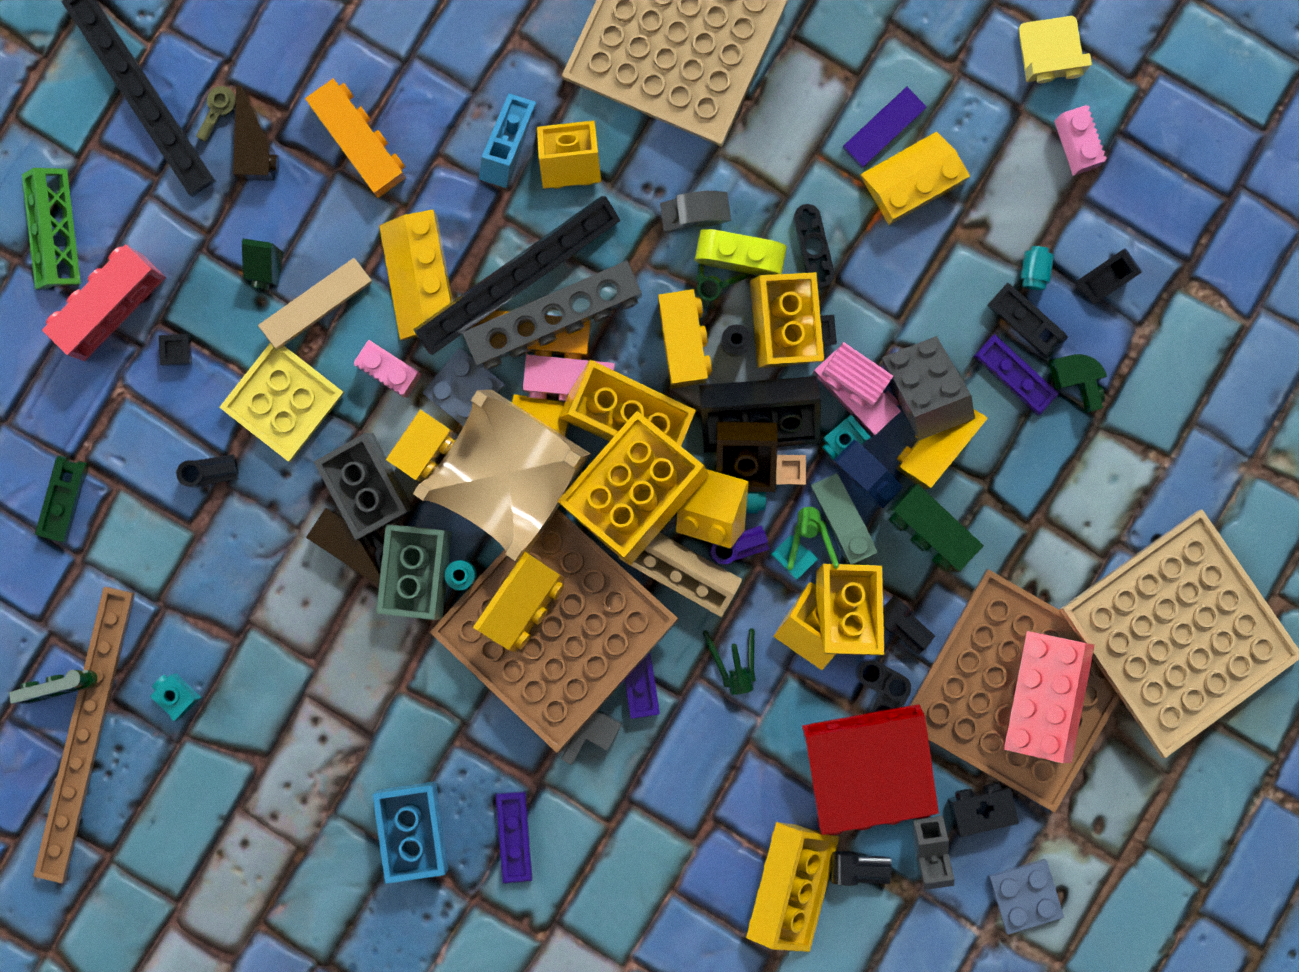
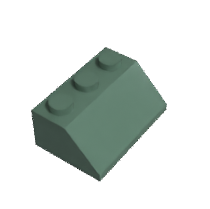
[376,524,452,620]

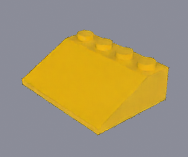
[557,411,709,565]

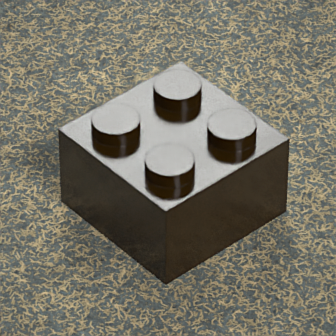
[716,422,777,492]

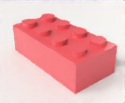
[42,244,166,361]
[1004,631,1095,763]

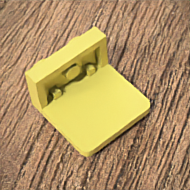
[1018,16,1092,83]

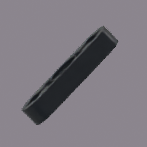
[793,204,835,289]

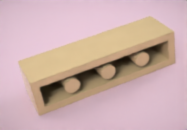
[618,532,743,617]

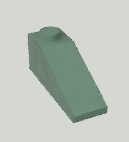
[810,473,878,565]

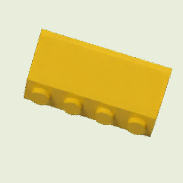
[379,210,453,340]
[559,360,696,446]
[746,822,839,952]

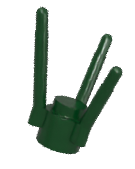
[696,264,749,310]
[703,628,756,695]

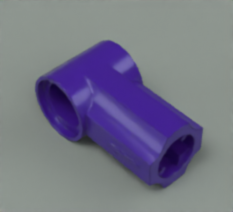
[709,525,769,564]

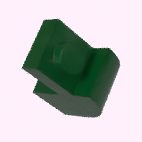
[1048,354,1107,413]

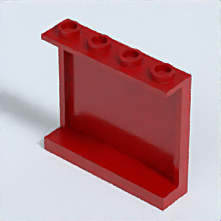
[802,704,939,835]

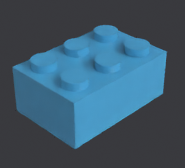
[373,781,448,884]

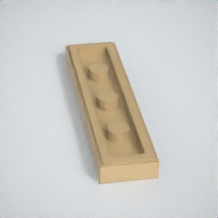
[258,258,372,351]

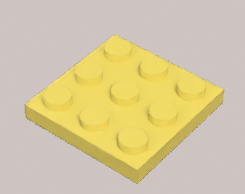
[219,343,345,462]

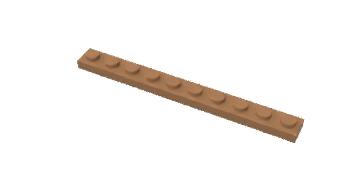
[33,586,135,883]

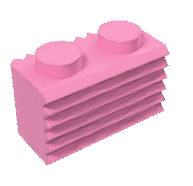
[1054,105,1107,176]
[354,340,422,398]
[822,342,893,408]

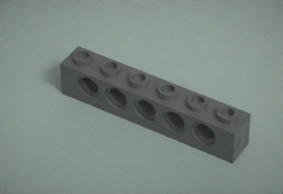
[462,260,642,370]

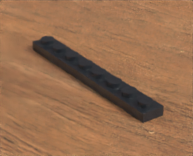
[61,0,216,197]
[413,196,621,355]

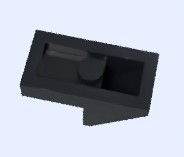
[1077,248,1142,305]

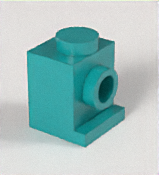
[822,415,870,460]
[150,673,202,721]

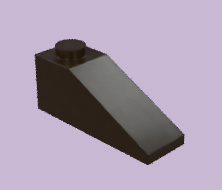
[233,86,279,181]
[306,507,381,586]

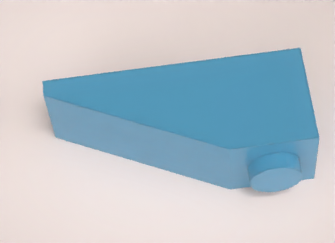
[479,93,536,188]

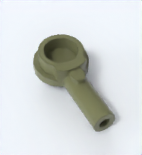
[196,86,236,142]

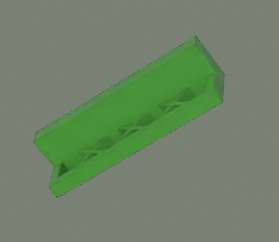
[21,168,81,290]

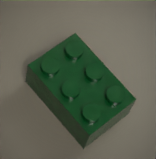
[886,484,984,572]

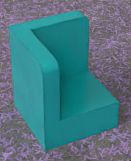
[771,535,818,580]

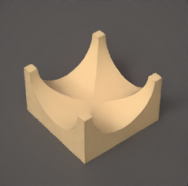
[413,390,591,561]

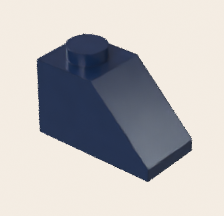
[834,439,903,508]

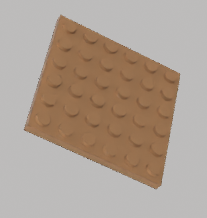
[430,508,680,753]
[908,569,1120,813]

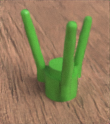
[787,507,839,570]

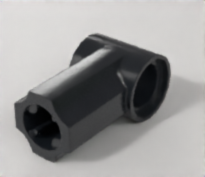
[176,454,239,488]
[883,595,935,655]
[831,851,892,886]

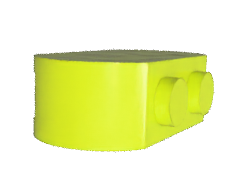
[694,229,787,276]

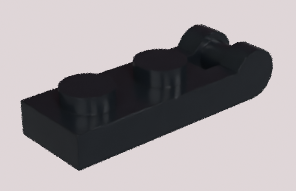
[986,283,1068,360]

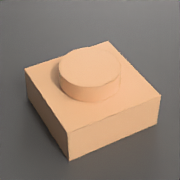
[776,455,806,485]

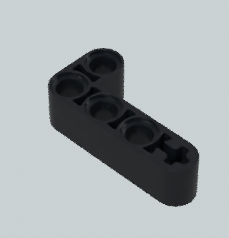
[855,659,911,714]

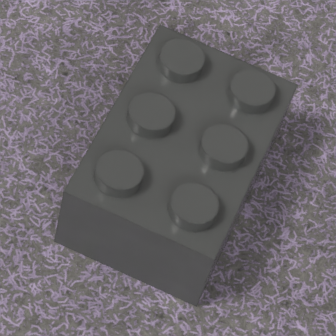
[882,336,975,440]

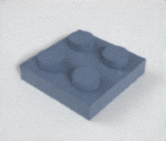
[422,347,505,426]
[988,859,1064,935]

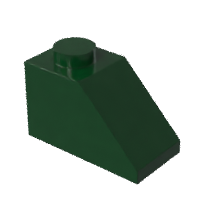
[242,238,284,290]

